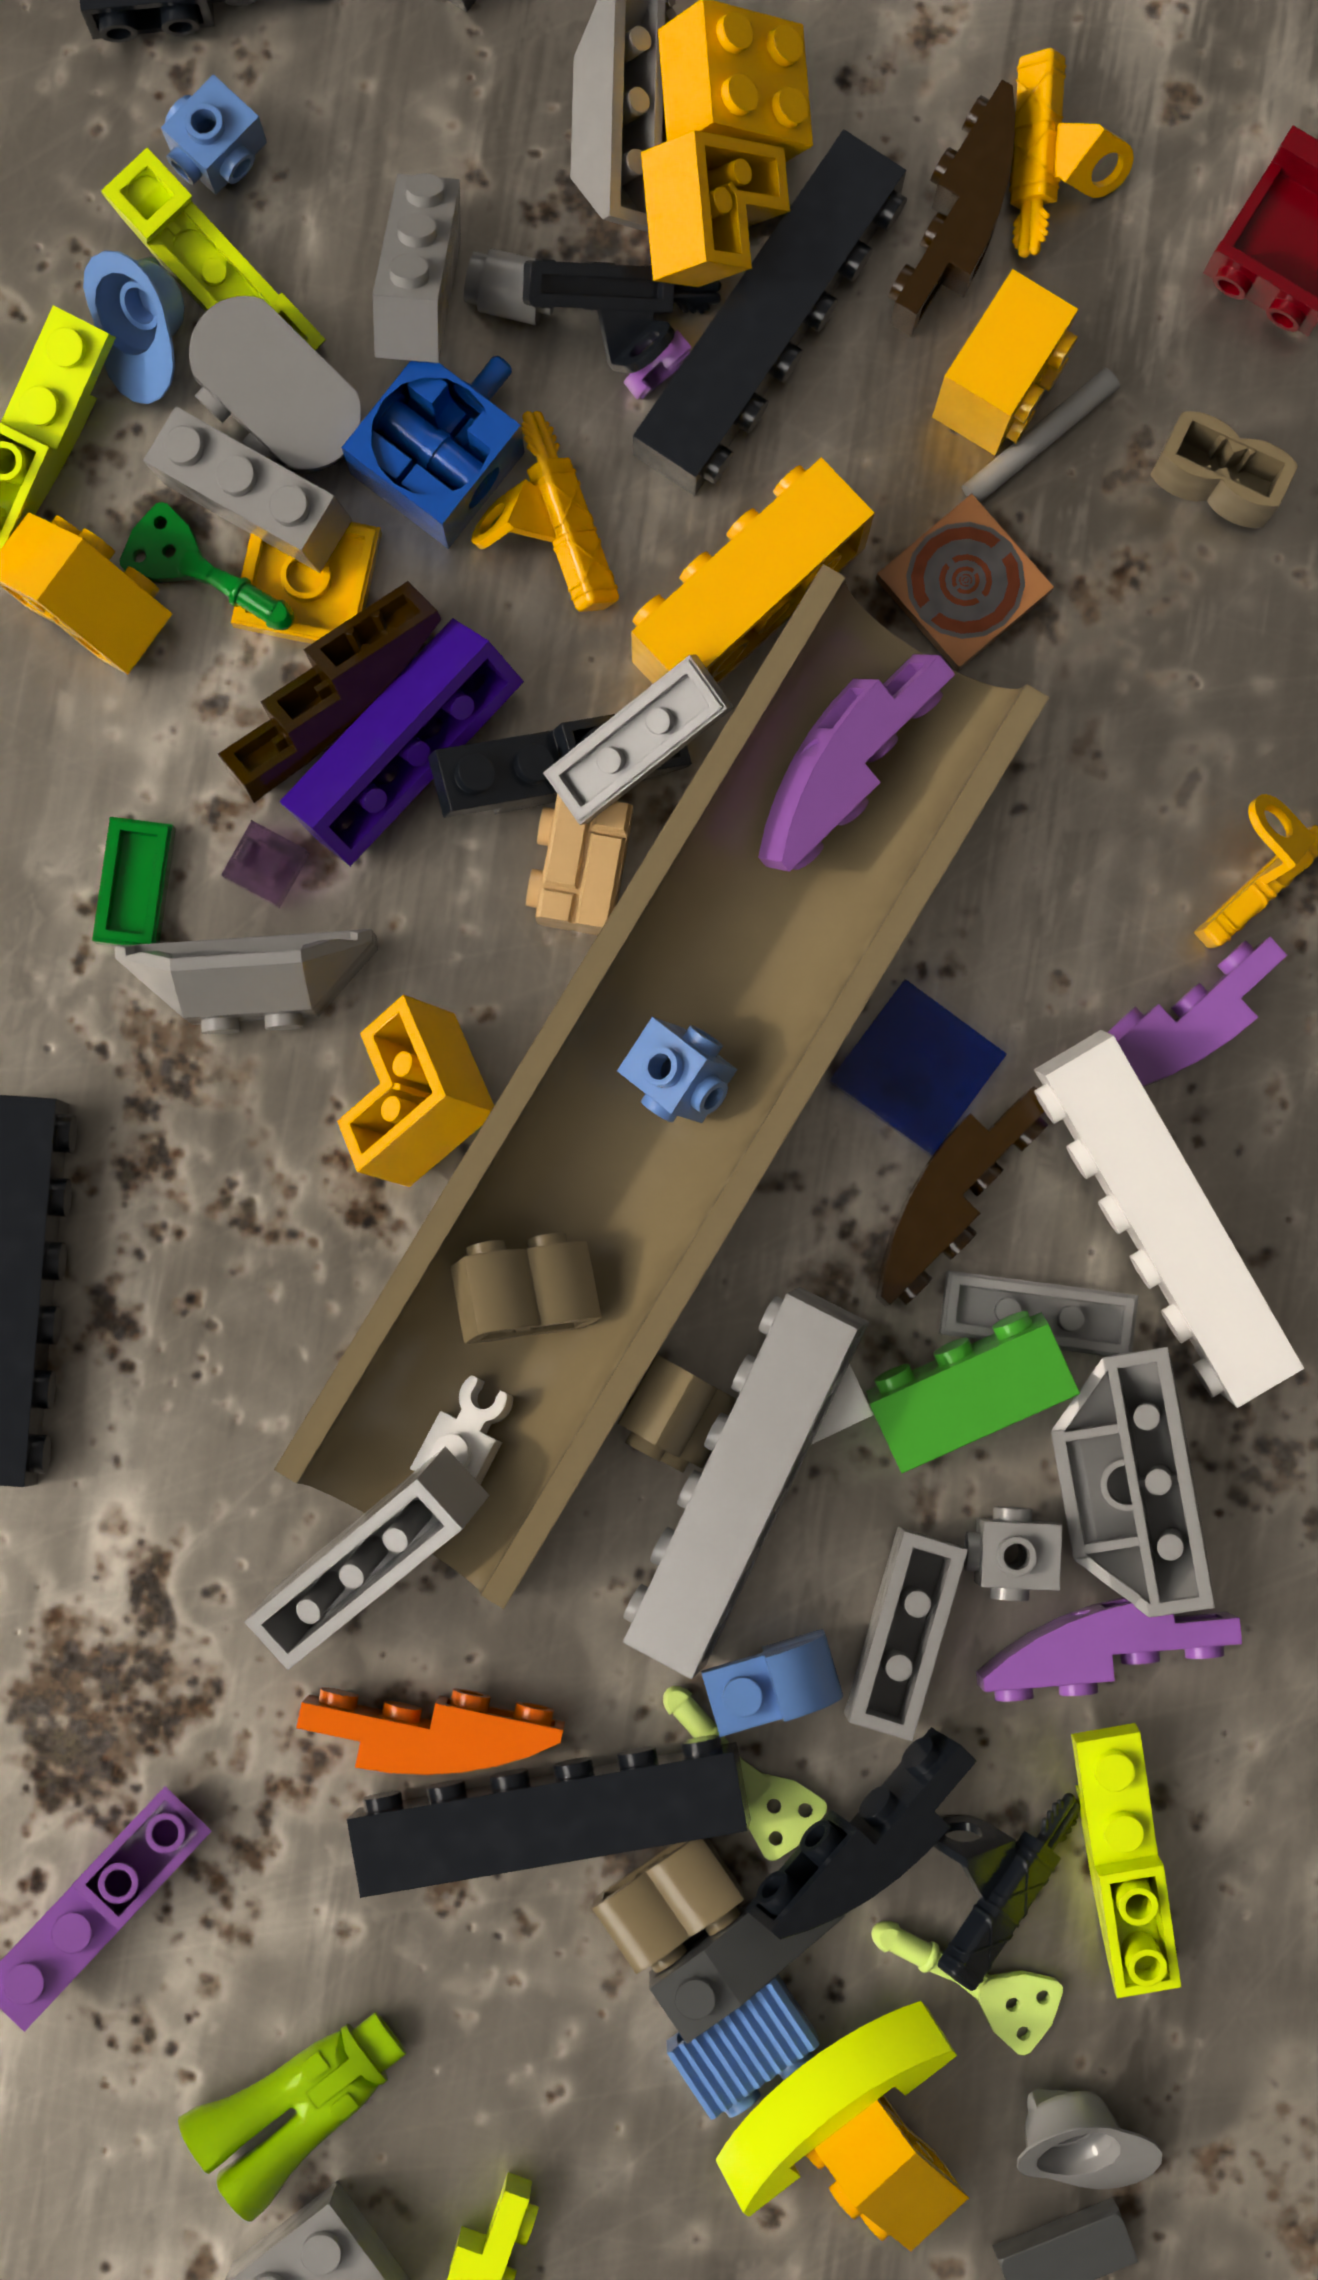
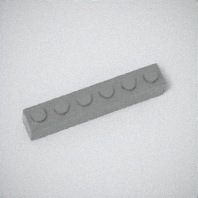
[623,1287,869,1679]

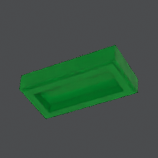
[92,817,176,946]

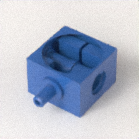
[341,356,525,549]

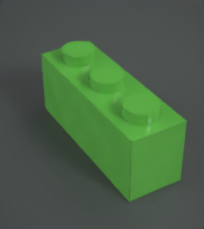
[866,1311,1080,1474]

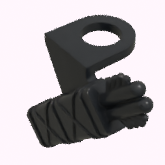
[522,259,722,373]
[934,1793,1081,1991]

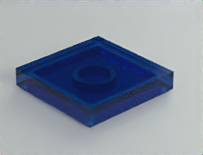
[829,979,1007,1157]

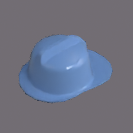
[83,250,185,404]

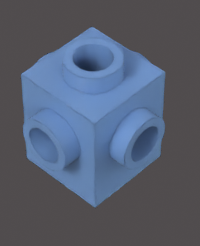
[161,74,267,195]
[617,1017,737,1123]

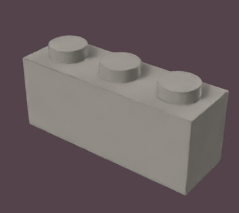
[372,173,461,363]
[143,406,352,573]
[844,1527,968,1742]

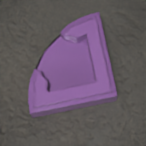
[623,330,692,400]

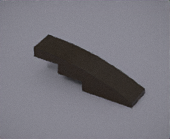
[218,581,442,803]

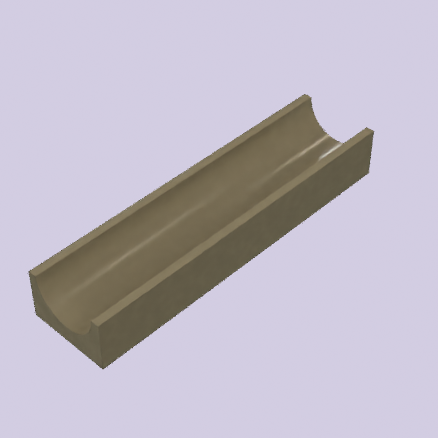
[274,564,1050,1609]

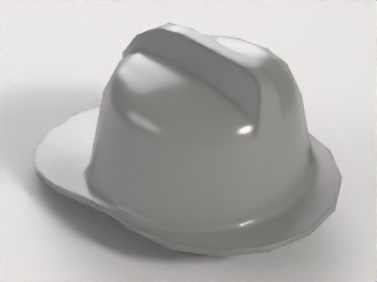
[1016,2089,1162,2189]

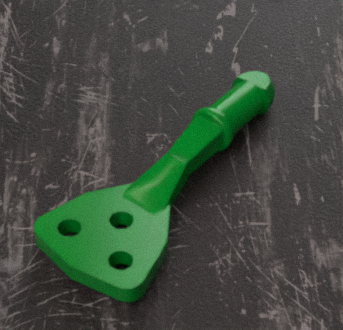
[119,502,295,630]

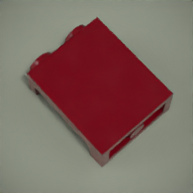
[1203,125,1318,337]

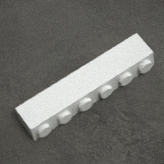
[1034,1030,1304,1408]

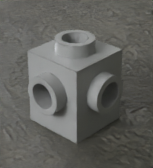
[964,1506,1062,1601]

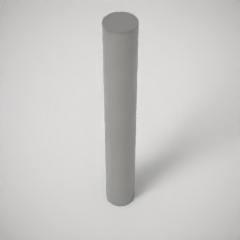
[962,368,1120,503]

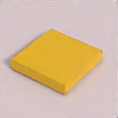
[231,522,382,644]

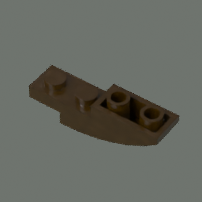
[888,79,1015,336]
[876,1086,1048,1306]

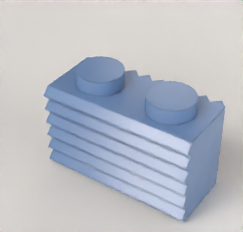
[666,1974,820,2120]

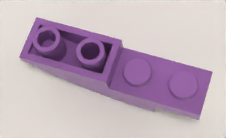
[758,654,956,872]
[1107,937,1287,1087]
[976,1597,1242,1702]
[0,1786,212,2032]

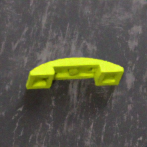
[101,147,326,351]
[716,2001,958,2217]

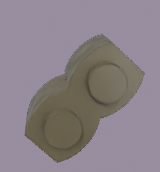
[1150,411,1298,528]
[450,1232,602,1344]
[618,1354,737,1473]
[592,1838,744,1974]

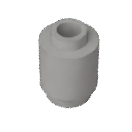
[464,248,554,325]

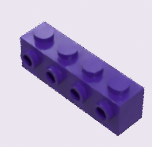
[279,618,524,867]

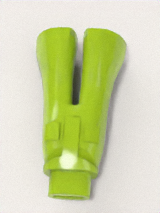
[178,2012,407,2222]

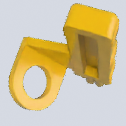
[1009,48,1134,258]
[471,411,619,612]
[1194,794,1318,949]

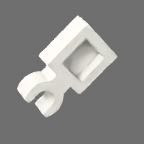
[410,1375,513,1485]

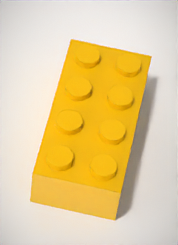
[631,457,874,684]

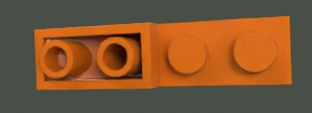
[296,1688,565,1775]

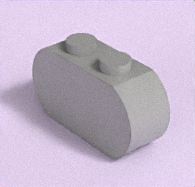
[189,296,361,473]

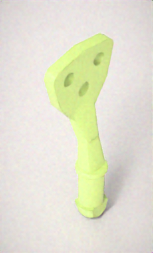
[663,1686,827,1861]
[871,1921,1063,2056]

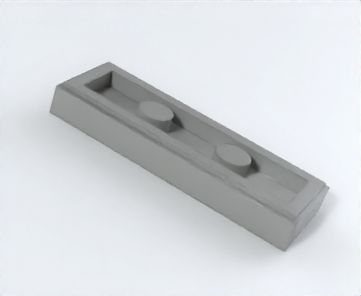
[543,655,734,825]
[939,1271,1139,1356]

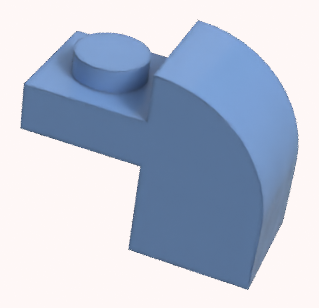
[701,1629,843,1737]

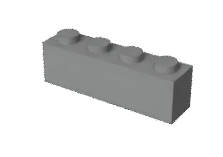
[244,1446,490,1670]

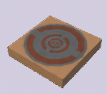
[876,494,1054,672]

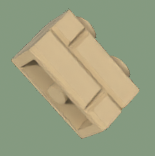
[526,794,633,936]

